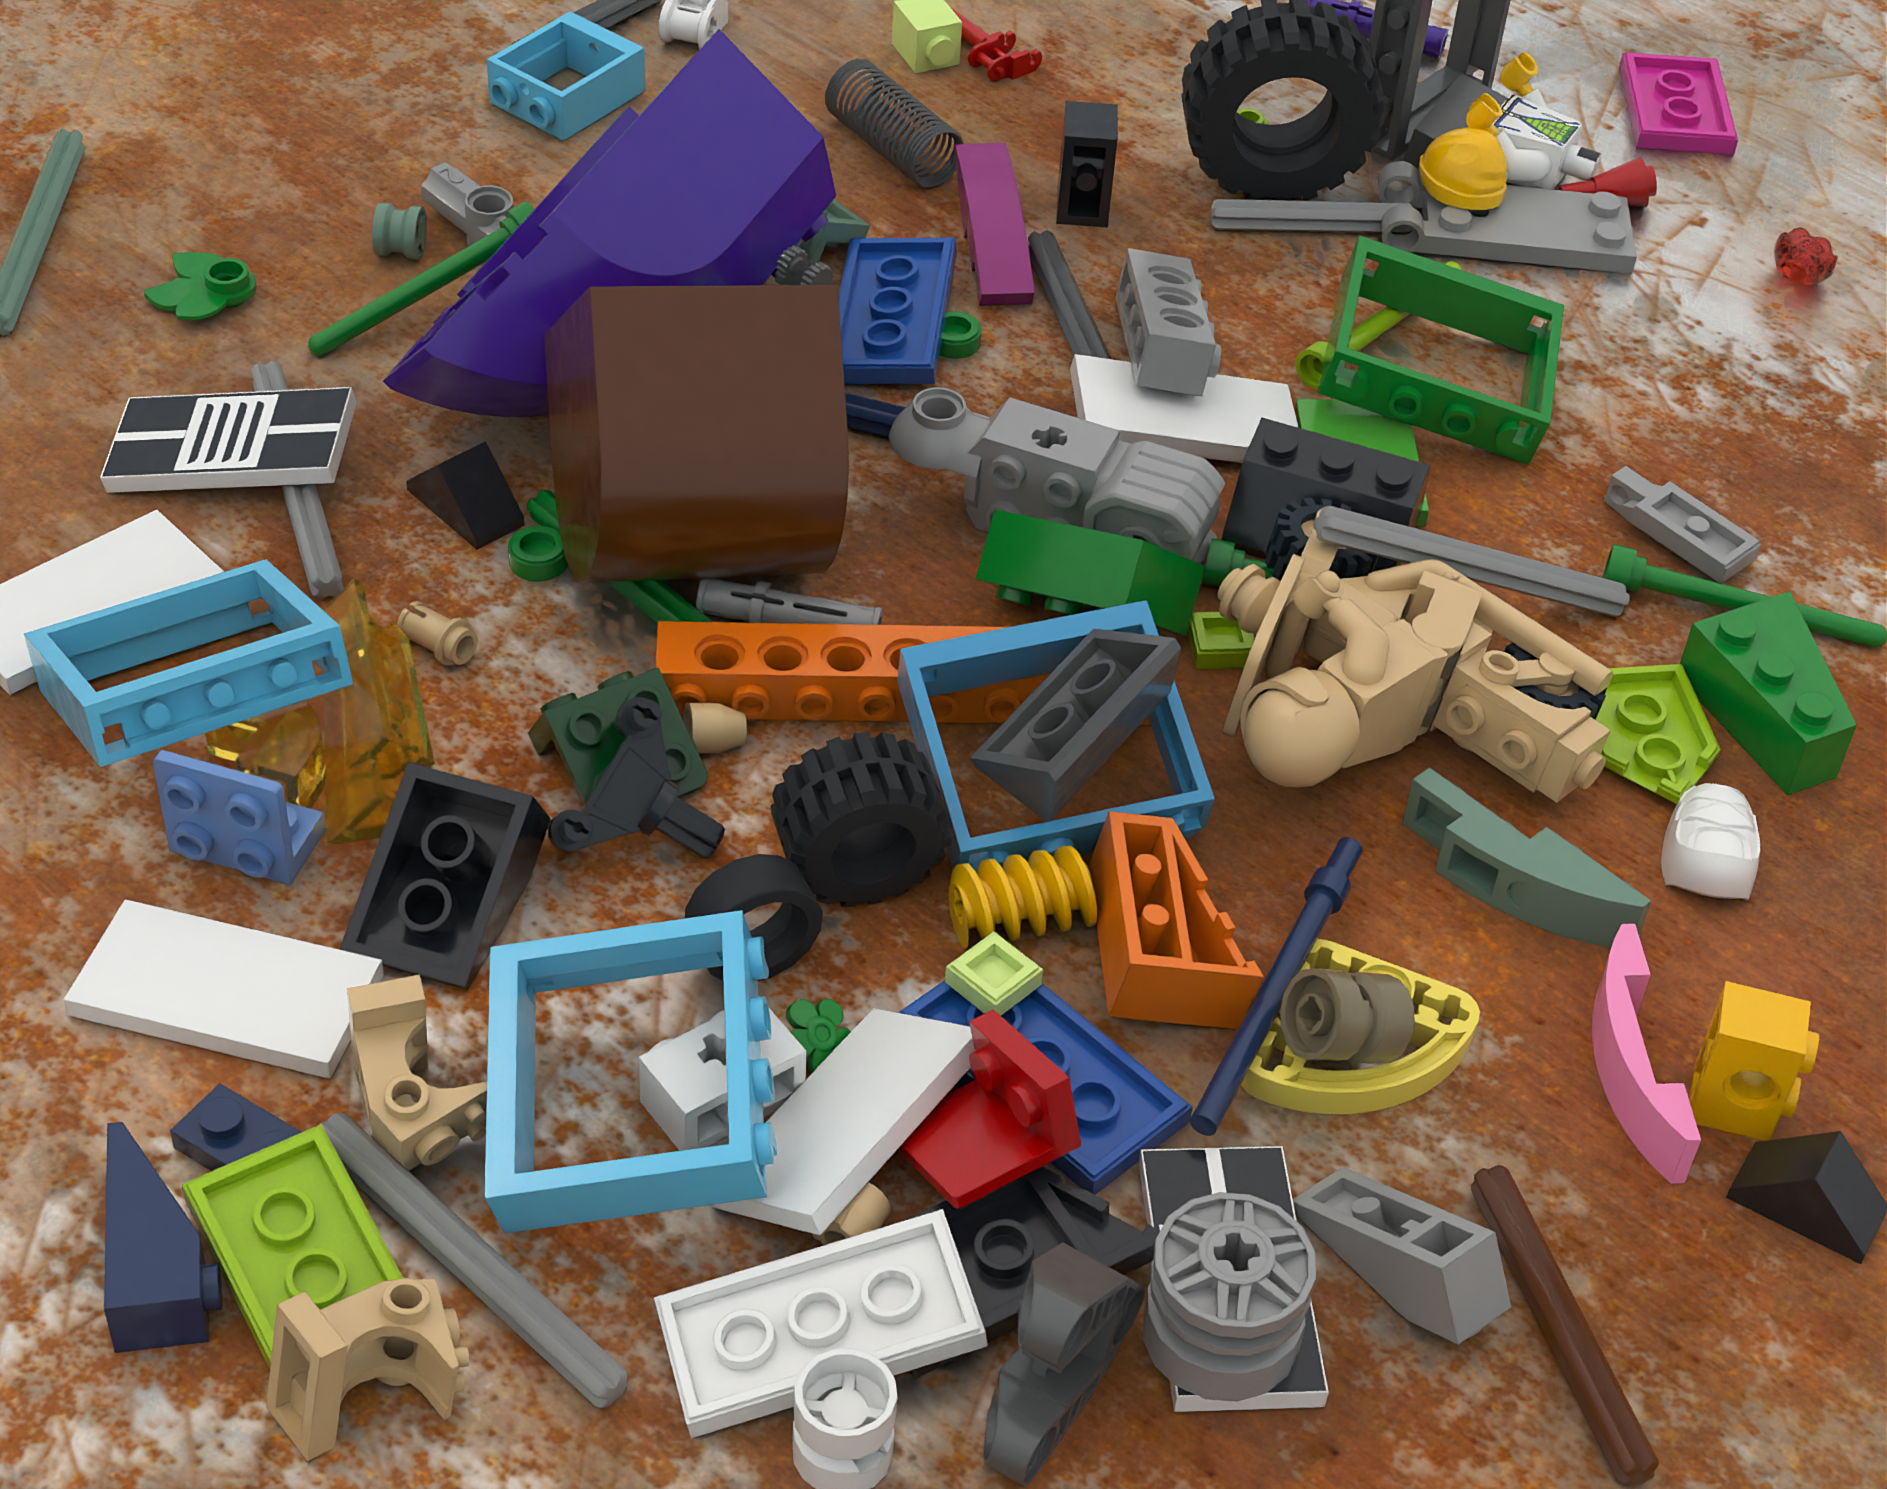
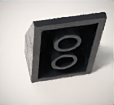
[339,762,551,990]

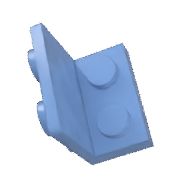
[153,750,326,885]

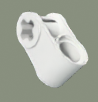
[658,0,729,49]

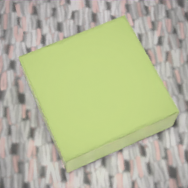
[945,931,1043,1016]

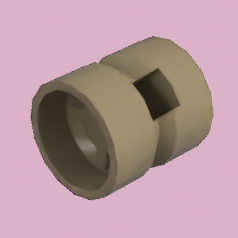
[1280,968,1415,1064]

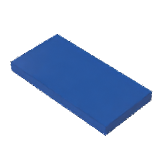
[838,238,957,384]
[898,980,1193,1195]

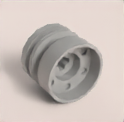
[1143,1192,1316,1402]

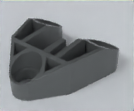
[984,1242,1145,1487]

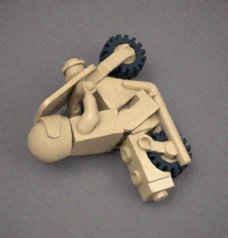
[1217,498,1614,803]

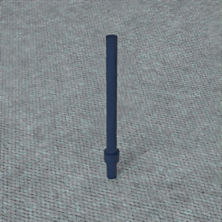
[1190,837,1363,1136]

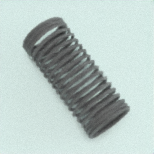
[825,59,964,188]

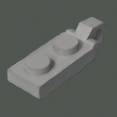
[1604,466,1761,584]

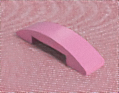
[1592,924,1701,1184]

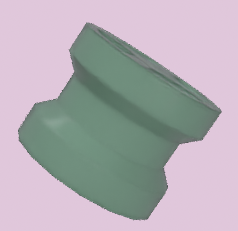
[372,202,427,260]

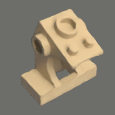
[347,974,487,1171]
[266,1278,469,1461]

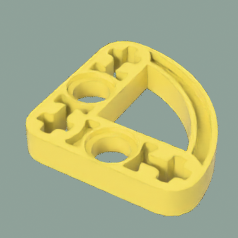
[1241,939,1480,1115]

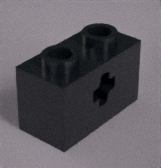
[1056,101,1118,227]

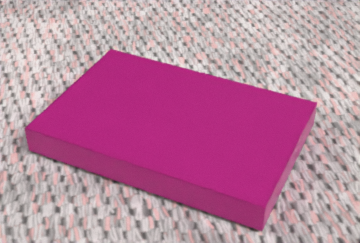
[1619,52,1738,155]

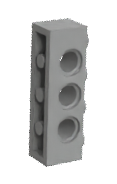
[1115,248,1221,397]

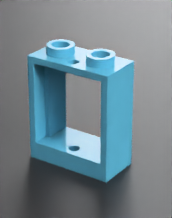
[487,11,645,141]

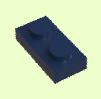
[170,1083,301,1171]

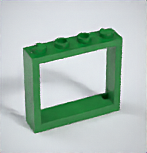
[1317,235,1564,465]

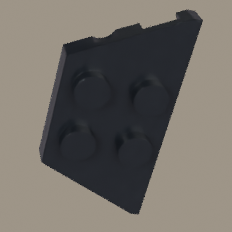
[903,1167,1160,1379]

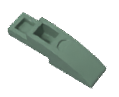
[1402,767,1651,948]

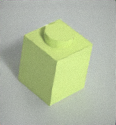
[891,0,962,73]

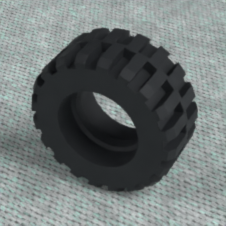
[1181,0,1385,201]

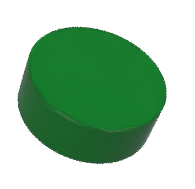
[940,311,982,359]
[508,526,568,581]

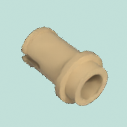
[397,601,478,666]

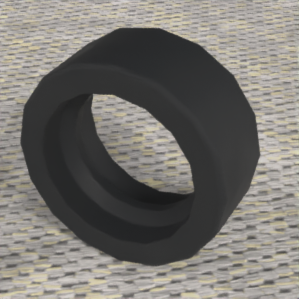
[685,854,823,981]

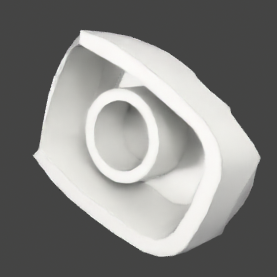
[1661,783,1760,901]

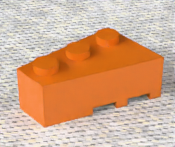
[1089,811,1264,1030]

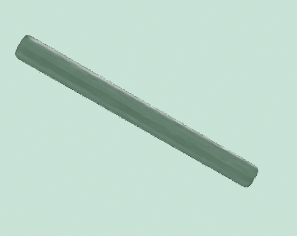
[0,129,85,336]

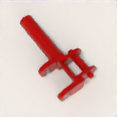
[950,7,1042,82]

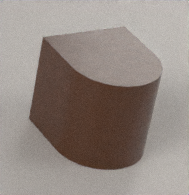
[544,285,849,583]

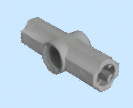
[421,162,514,247]

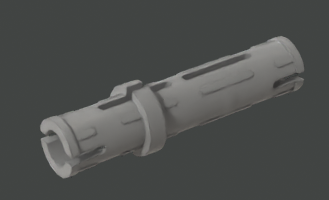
[696,578,883,625]

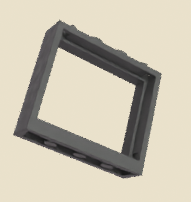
[1369,0,1511,161]

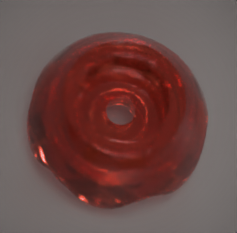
[1774,227,1838,286]

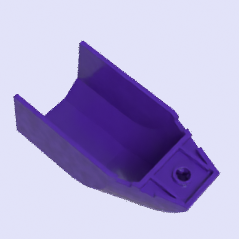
[383,29,836,417]

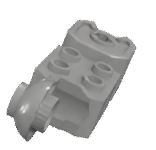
[889,387,1225,564]

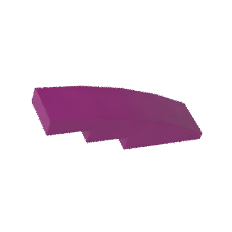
[954,143,1035,306]

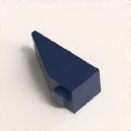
[104,1122,223,1353]

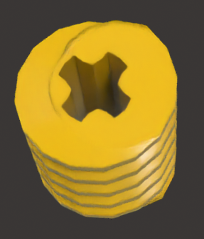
[949,846,1097,949]

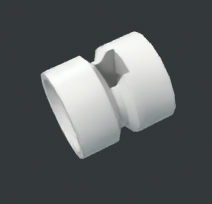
[792,1348,897,1489]

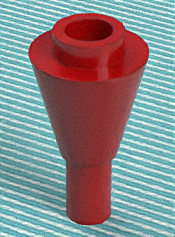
[1559,157,1657,208]

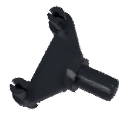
[548,697,725,858]

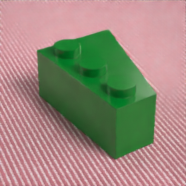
[975,509,1205,636]
[1680,591,1857,796]

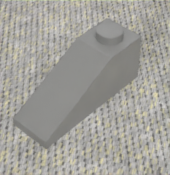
[1293,1167,1511,1345]

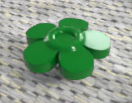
[786,998,851,1073]

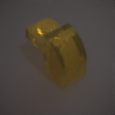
[205,700,327,809]

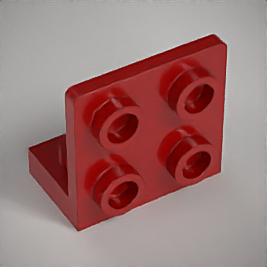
[897,1009,1082,1208]

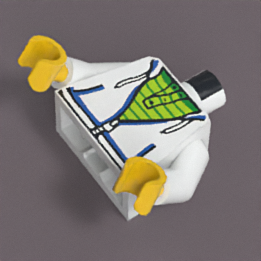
[1466,52,1602,190]

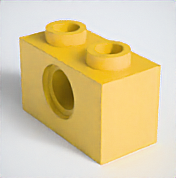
[1689,981,1819,1141]

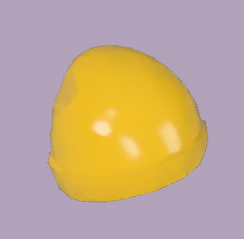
[1419,127,1508,210]

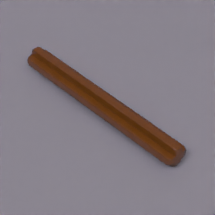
[1471,1165,1659,1487]

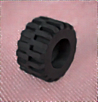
[770,732,953,907]

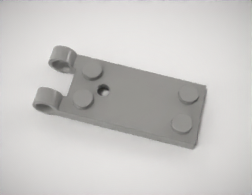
[1378,161,1637,274]

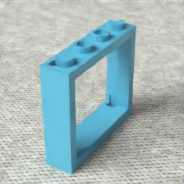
[24,559,353,767]
[485,910,777,1234]

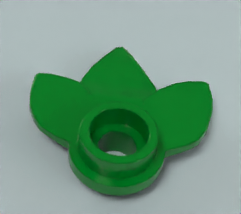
[144,252,257,321]

